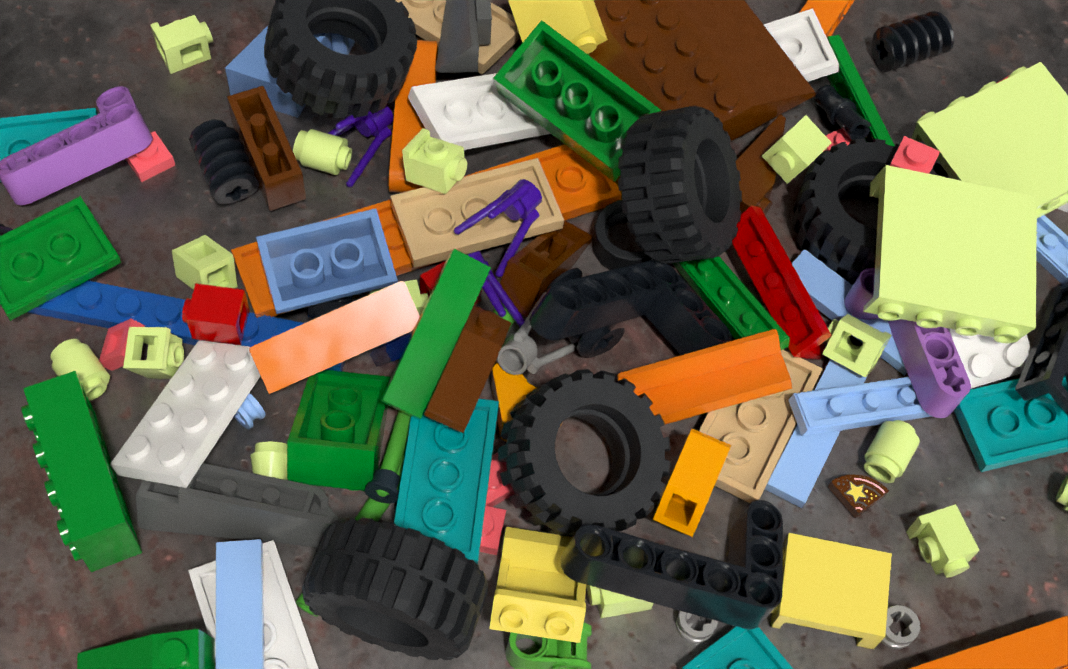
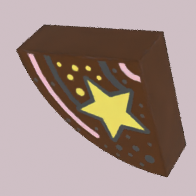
[828,474,889,519]

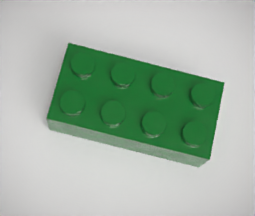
[493,20,661,182]
[21,371,142,572]

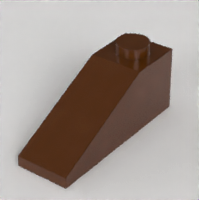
[736,114,786,215]
[500,220,593,317]
[424,305,512,433]

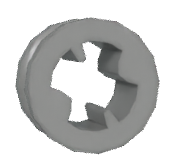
[881,605,920,650]
[676,611,718,644]

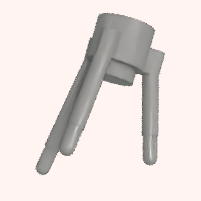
[496,292,577,375]

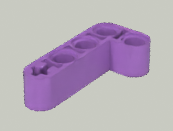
[0,86,153,205]
[844,268,971,418]

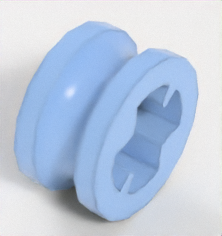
[234,393,266,430]

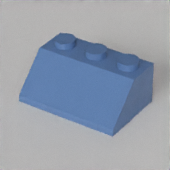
[256,208,398,314]

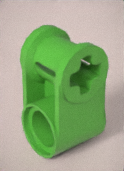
[505,623,592,669]

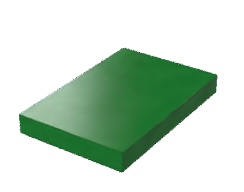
[0,196,121,321]

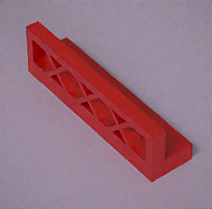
[732,205,832,360]

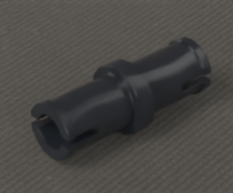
[814,85,871,140]

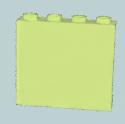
[911,62,1068,218]
[863,165,1037,343]

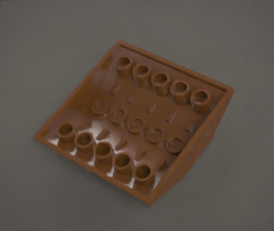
[518,0,815,193]

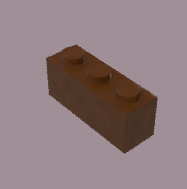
[227,86,306,211]

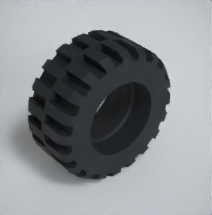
[264,0,417,119]
[618,106,742,263]
[792,138,938,285]
[498,369,671,537]
[302,518,488,660]

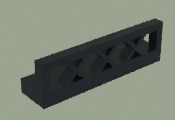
[1015,283,1068,415]

